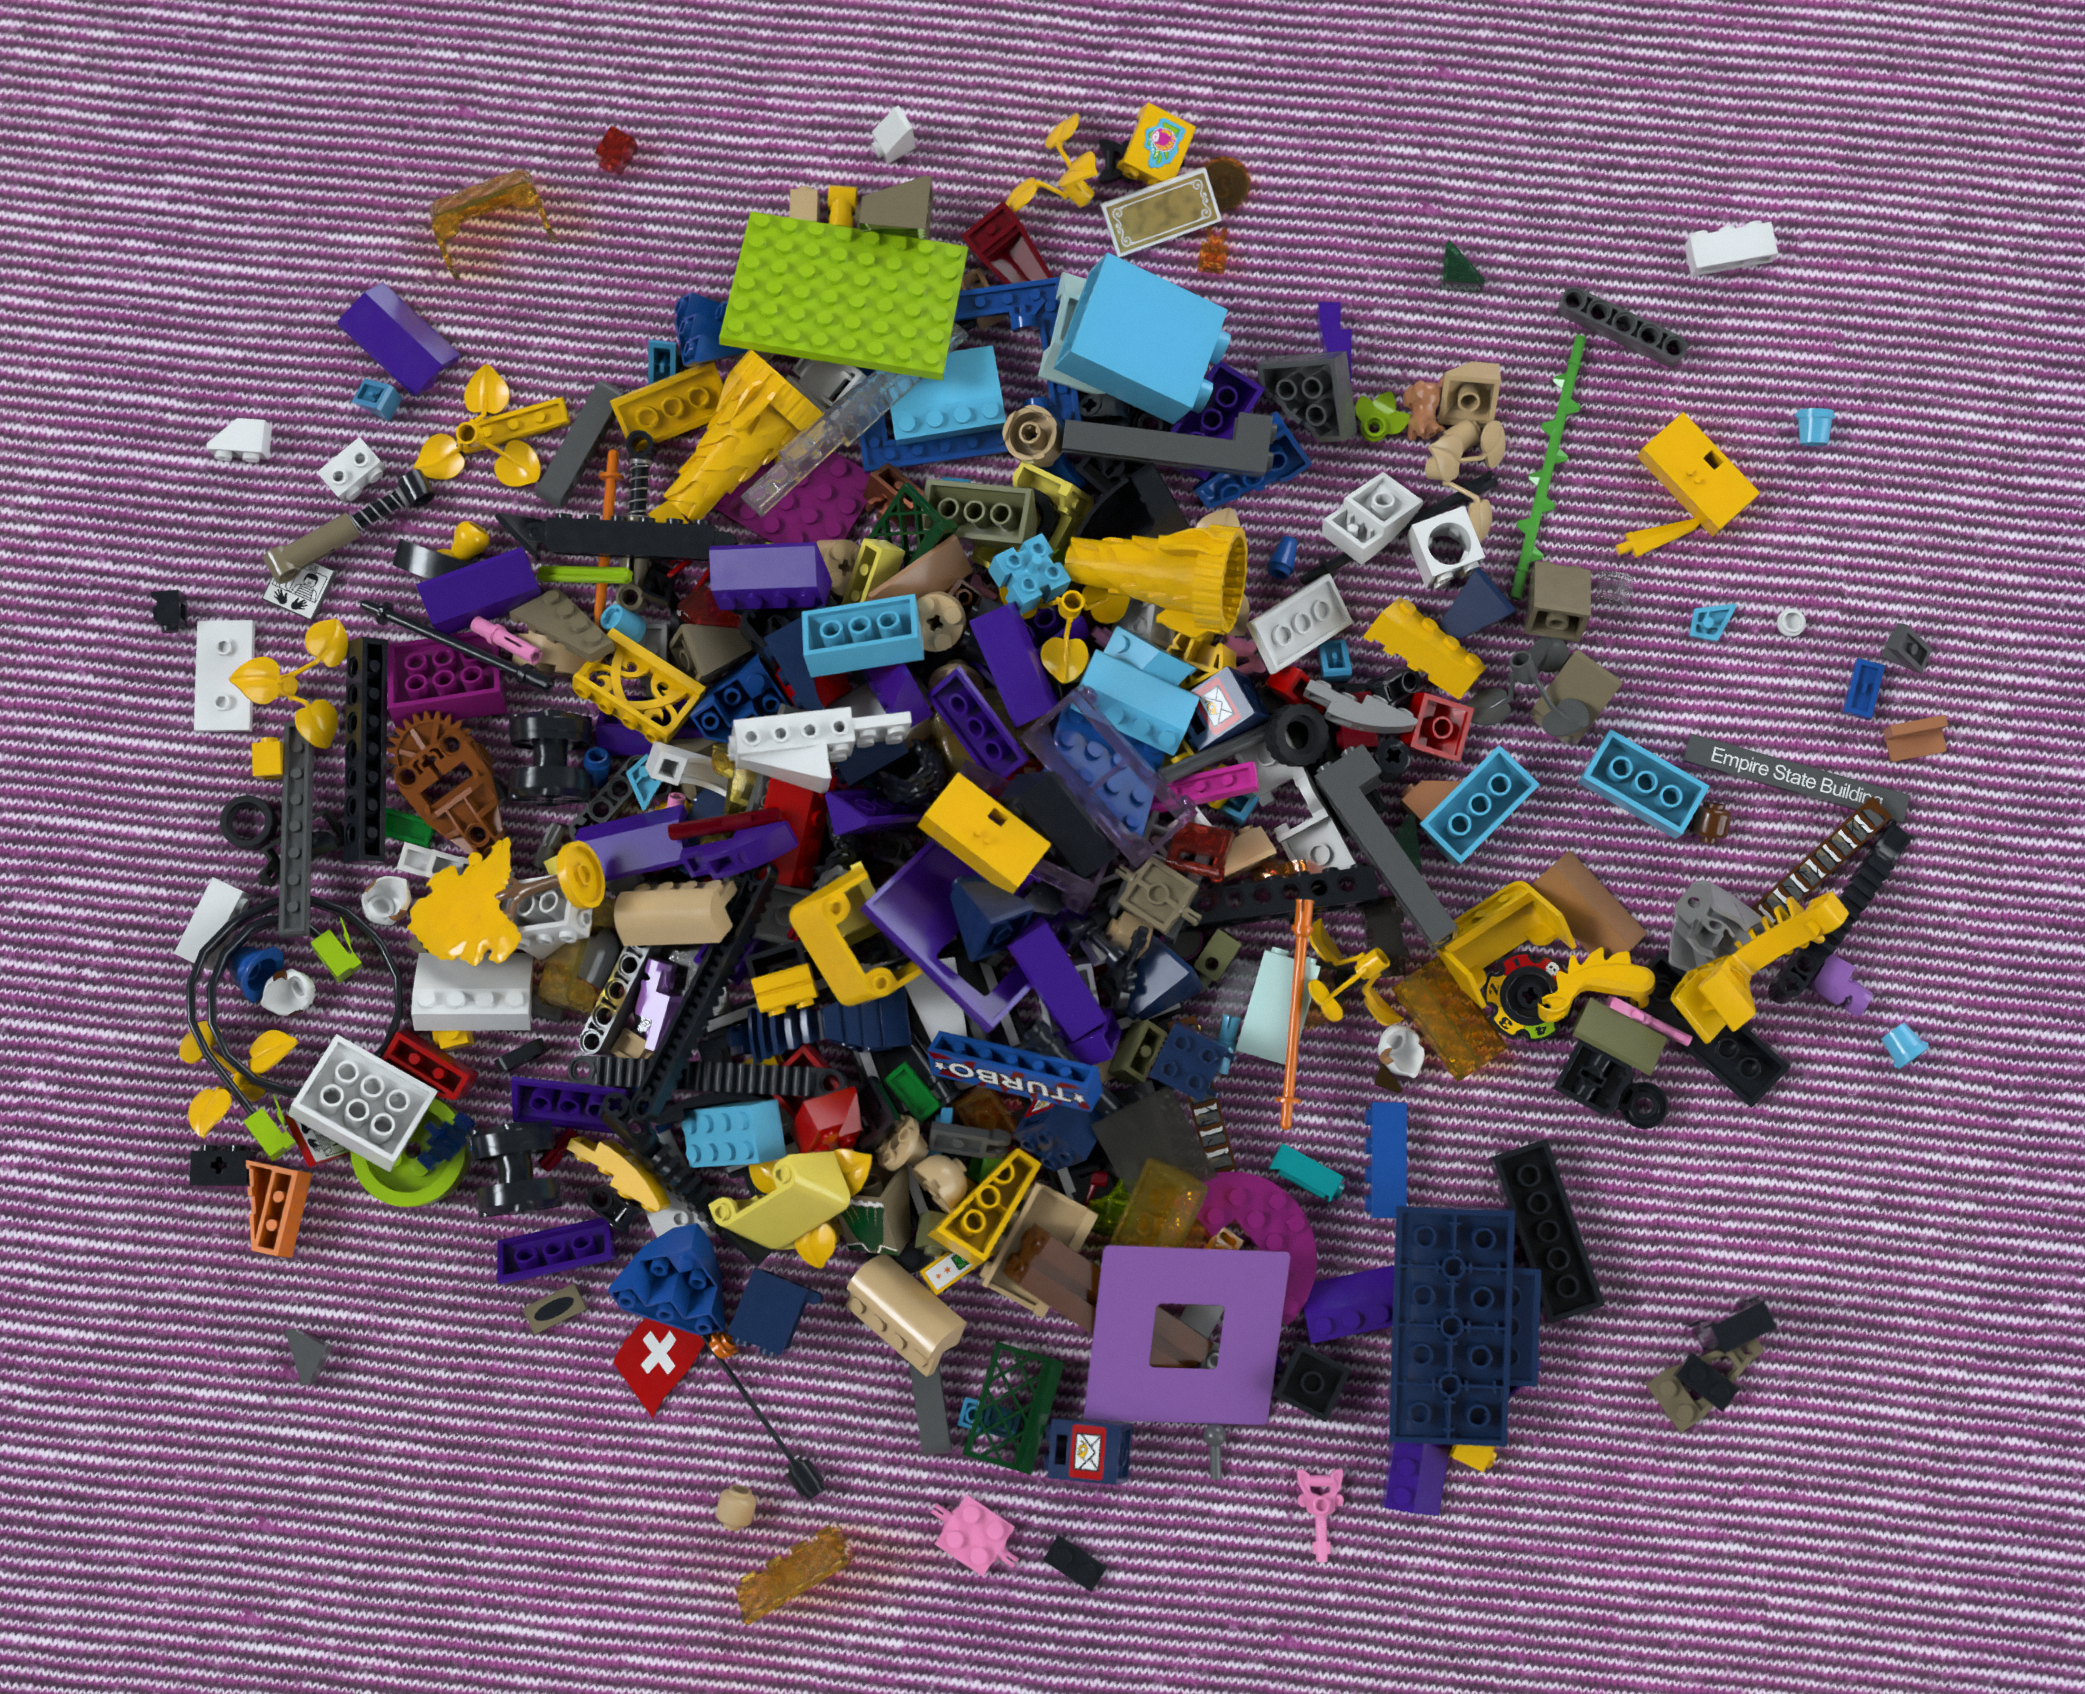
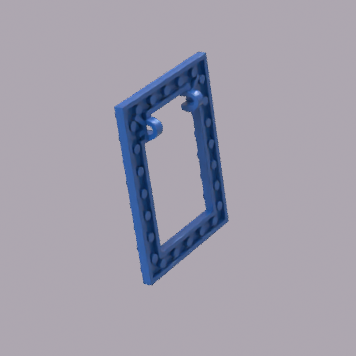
[853,277,1081,473]

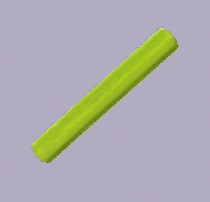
[537,566,633,584]

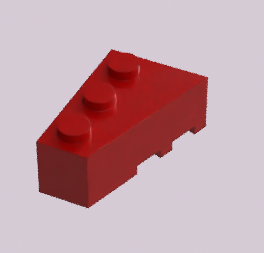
[382,1029,479,1100]

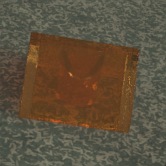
[951,1085,1018,1140]

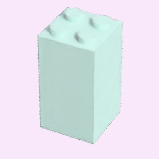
[1236,946,1321,1065]

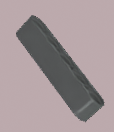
[1558,287,1688,367]
[535,379,627,509]
[579,945,664,1056]
[909,1362,952,1457]

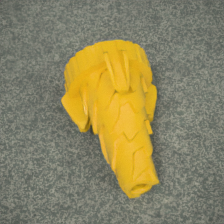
[663,349,829,522]
[1063,524,1248,641]

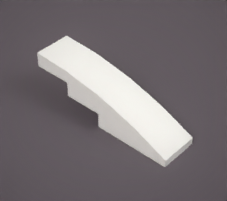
[396,842,515,879]

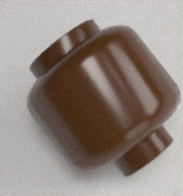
[1692,801,1731,844]

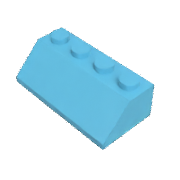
[802,594,924,677]
[1070,649,1200,756]
[1419,745,1540,868]

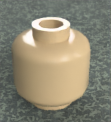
[716,1485,757,1531]

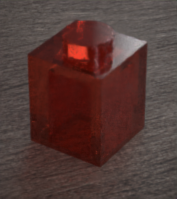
[594,125,638,175]

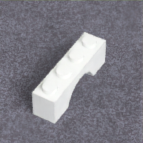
[645,741,758,806]

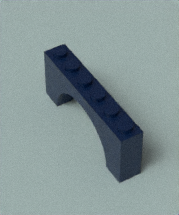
[763,604,910,789]

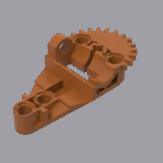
[387,710,512,861]

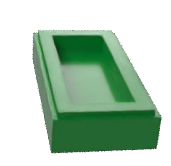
[385,807,436,849]
[883,1061,942,1124]

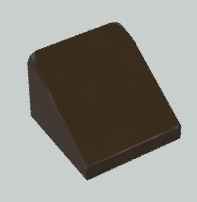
[1373,1061,1402,1094]

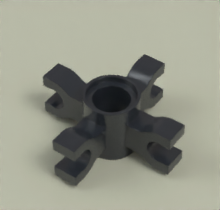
[856,931,904,966]

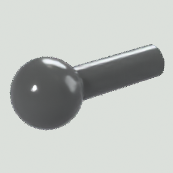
[1203,1424,1226,1480]

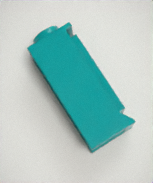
[1268,1143,1345,1203]

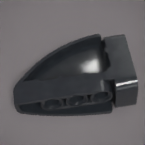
[1065,462,1190,594]

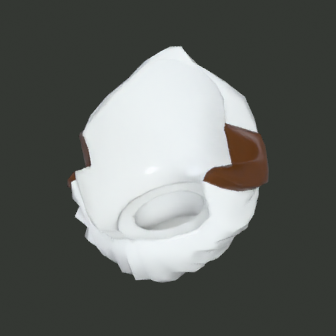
[260,969,316,1017]

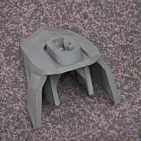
[1668,880,1766,971]

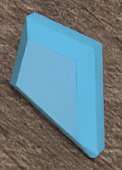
[1689,604,1737,642]
[626,754,663,811]

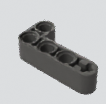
[569,755,675,840]

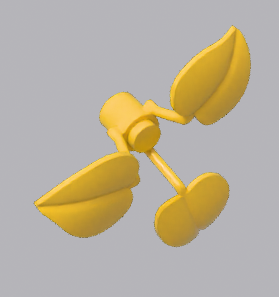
[1006,113,1098,213]
[413,364,541,487]
[999,585,1130,684]
[229,618,348,749]
[1308,918,1404,1026]
[179,1021,299,1139]
[749,1148,872,1268]

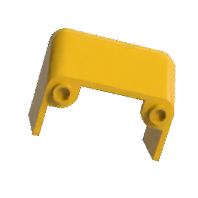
[789,866,924,1006]
[1436,881,1577,1009]

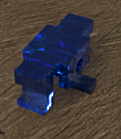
[416,1111,478,1171]

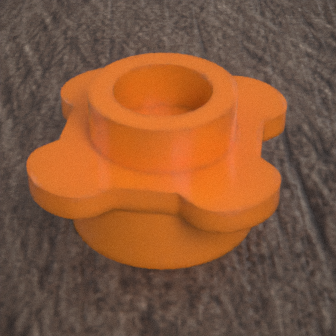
[709,1331,738,1359]

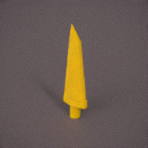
[1615,518,1700,558]

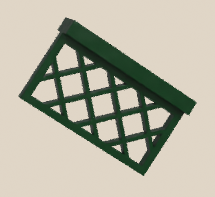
[868,482,959,572]
[962,1341,1065,1475]

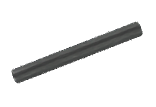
[1160,723,1288,784]

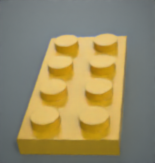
[610,362,724,451]

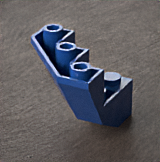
[674,292,748,367]
[690,653,791,744]
[608,1223,725,1335]

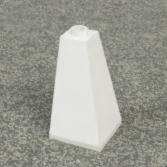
[897,957,967,1043]

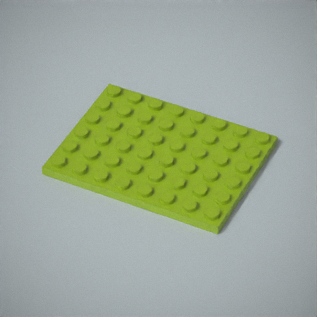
[719,211,968,381]

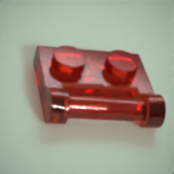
[1165,819,1235,882]

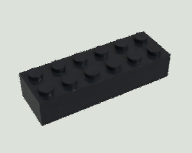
[1488,1139,1605,1324]

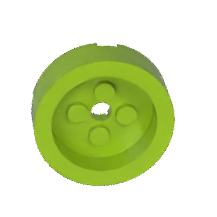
[351,1097,472,1207]

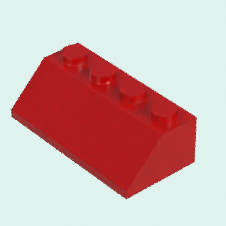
[759,775,837,888]

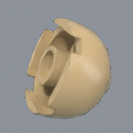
[912,1154,968,1213]

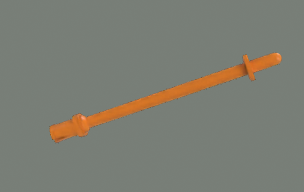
[586,449,624,664]
[1275,899,1314,1130]

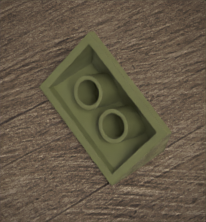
[1573,997,1668,1076]

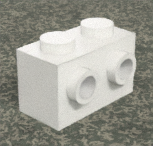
[317,437,387,504]

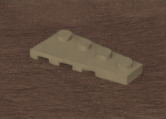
[509,588,615,663]

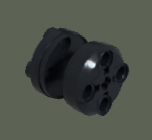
[508,709,592,807]
[468,1120,563,1218]

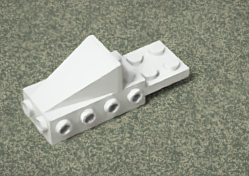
[728,707,912,794]
[490,875,593,960]

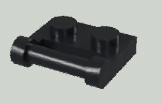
[856,1075,902,1154]

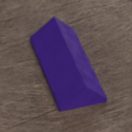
[926,666,1030,787]
[825,788,929,836]
[1007,915,1107,1043]
[511,1076,632,1134]
[497,1217,618,1285]

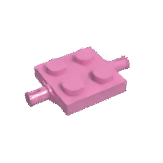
[930,1494,1019,1577]

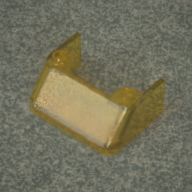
[430,169,558,281]

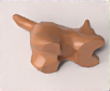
[1403,373,1445,441]

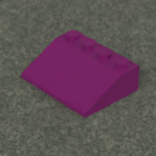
[388,631,507,728]

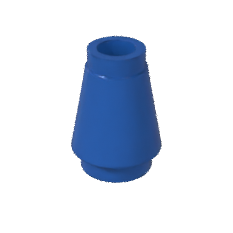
[1267,536,1298,580]
[583,747,611,788]

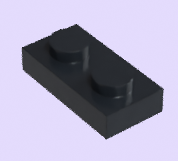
[1673,1352,1740,1412]
[1043,1534,1107,1593]

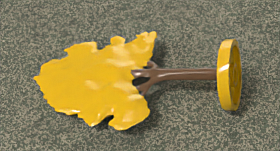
[407,837,605,967]

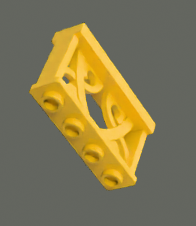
[572,627,706,745]

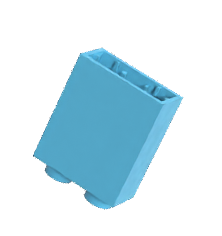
[1053,252,1231,424]

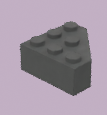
[1257,351,1357,443]

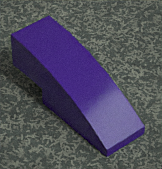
[1316,302,1352,381]

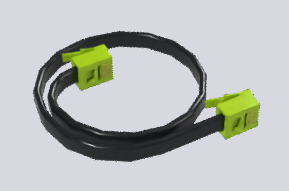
[186,896,404,1162]

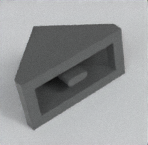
[285,1328,333,1386]

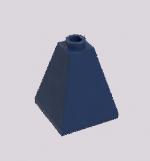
[1439,567,1519,641]
[950,875,1035,962]
[1125,934,1204,1021]

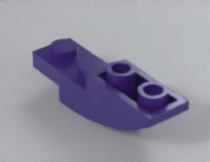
[679,820,799,880]

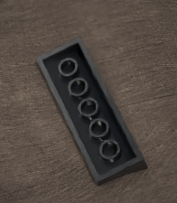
[1627,948,1791,1108]

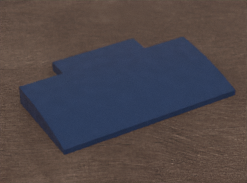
[1388,1206,1541,1447]

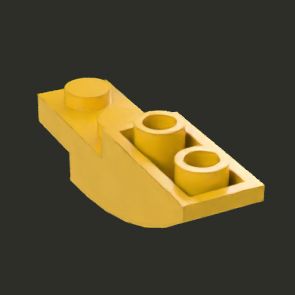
[566,1136,671,1213]

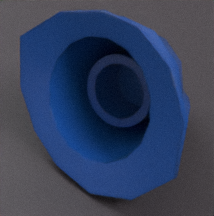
[228,946,284,1004]

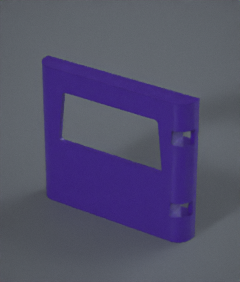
[859,838,1089,1034]

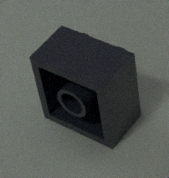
[1272,1342,1351,1422]

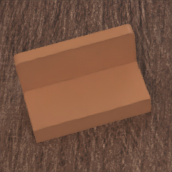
[1883,715,1948,762]

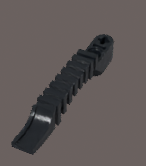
[1768,821,1913,1004]
[598,1092,774,1268]

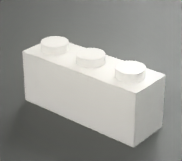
[1684,220,1778,277]
[174,877,250,970]

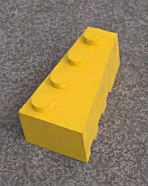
[1363,597,1487,700]
[928,1148,1042,1266]

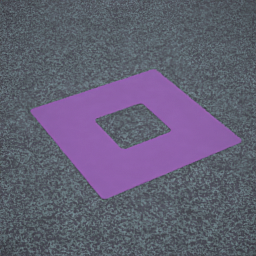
[1084,1245,1290,1425]

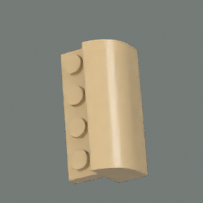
[614,880,738,946]
[846,1254,967,1377]

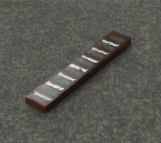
[1750,796,1892,925]
[1168,1015,1237,1174]

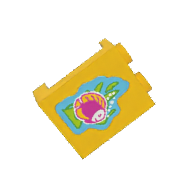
[1116,102,1196,187]

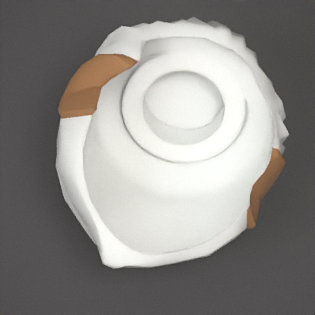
[361,876,411,925]
[1378,1024,1425,1078]

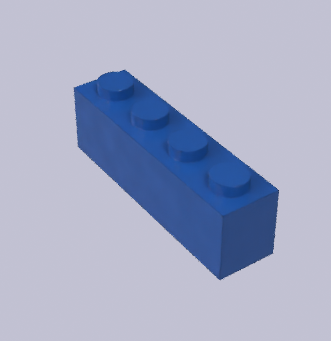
[1364,1102,1407,1219]

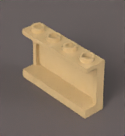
[979,1180,1098,1318]

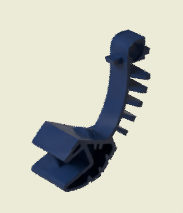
[725,987,912,1064]

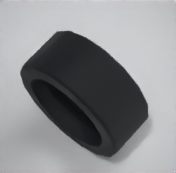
[220,795,278,850]

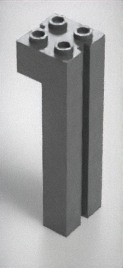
[1061,412,1277,478]
[1315,744,1458,953]

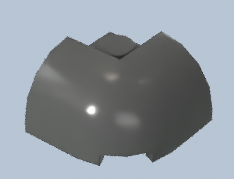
[568,924,624,990]

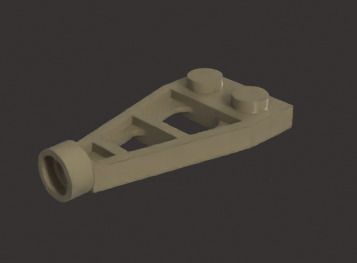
[1645,1338,1765,1433]

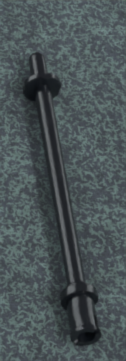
[1300,470,1498,585]
[360,599,555,693]

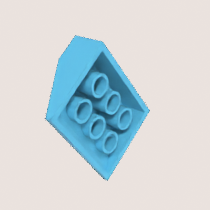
[884,345,1006,445]

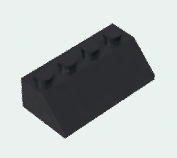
[998,771,1119,880]

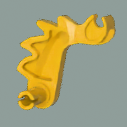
[1538,947,1655,1023]

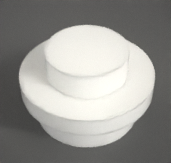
[1777,608,1806,637]

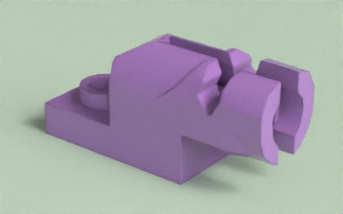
[1793,947,1873,1017]
[635,958,683,1051]

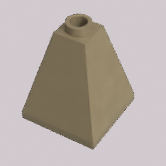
[668,624,753,686]

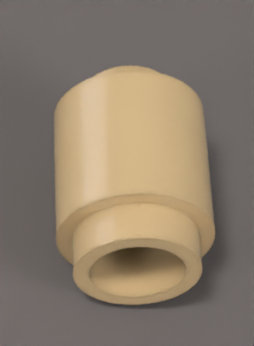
[1438,418,1482,452]

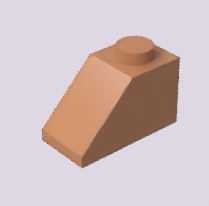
[1399,780,1462,824]

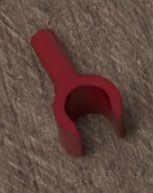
[1082,1170,1108,1208]

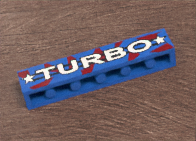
[927,1031,1103,1112]

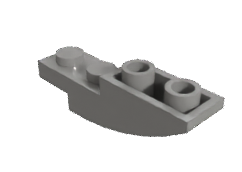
[1303,679,1418,734]

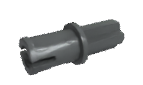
[813,865,848,893]

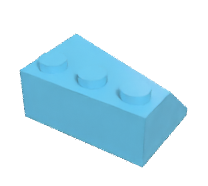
[1104,626,1198,687]

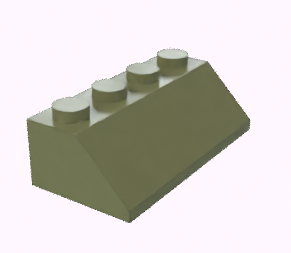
[921,479,1038,550]

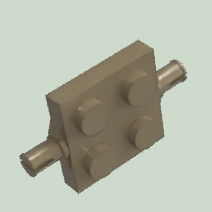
[1115,856,1202,935]

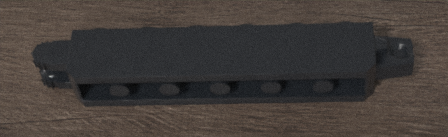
[526,513,740,562]

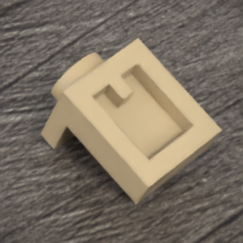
[610,1027,656,1059]

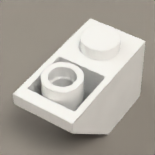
[206,418,272,463]

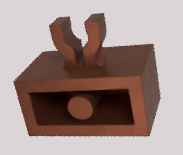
[863,462,924,528]

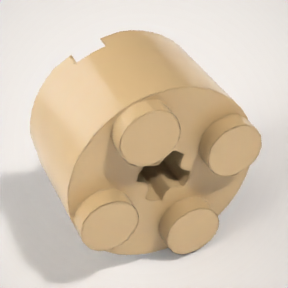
[1002,405,1064,468]
[816,539,860,596]
[917,592,967,652]

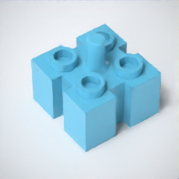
[988,533,1071,615]

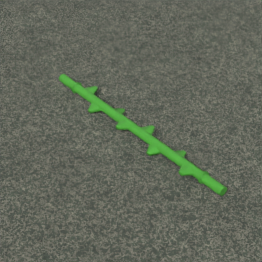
[1510,335,1586,600]

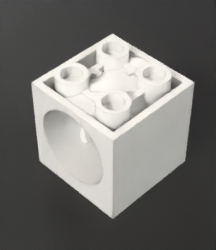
[1406,505,1485,590]

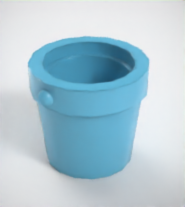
[1795,408,1836,446]
[600,604,647,643]
[1881,1023,1929,1069]

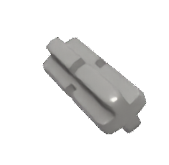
[532,823,565,870]

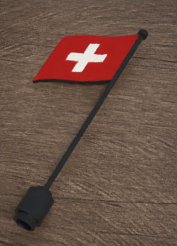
[613,1318,826,1502]

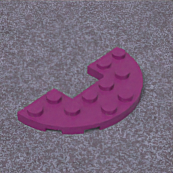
[1174,1171,1317,1326]

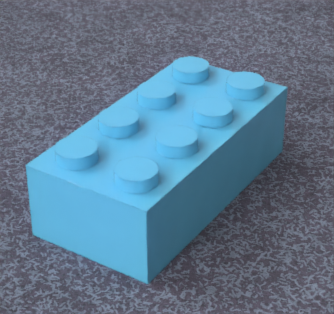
[1577,729,1710,839]
[681,1099,787,1168]

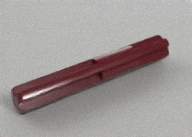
[668,807,781,841]

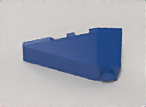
[1193,411,1313,509]

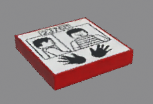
[284,1114,351,1168]

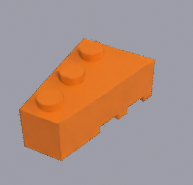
[246,1160,312,1258]

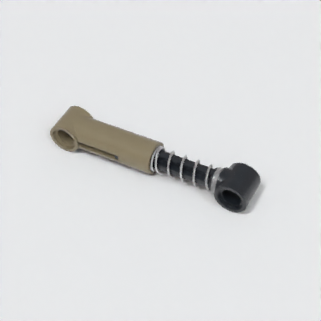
[616,430,659,613]
[263,469,436,584]

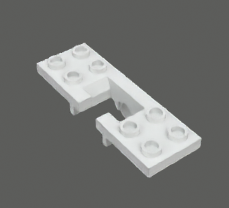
[1235,730,1357,891]

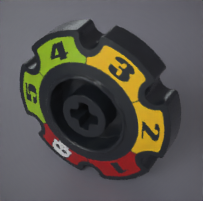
[1482,951,1575,1043]

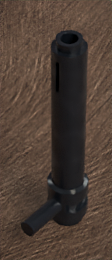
[1018,1018,1143,1140]

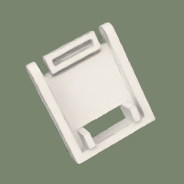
[785,358,868,420]

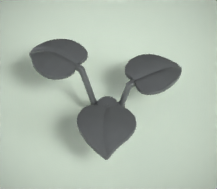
[1466,636,1590,737]

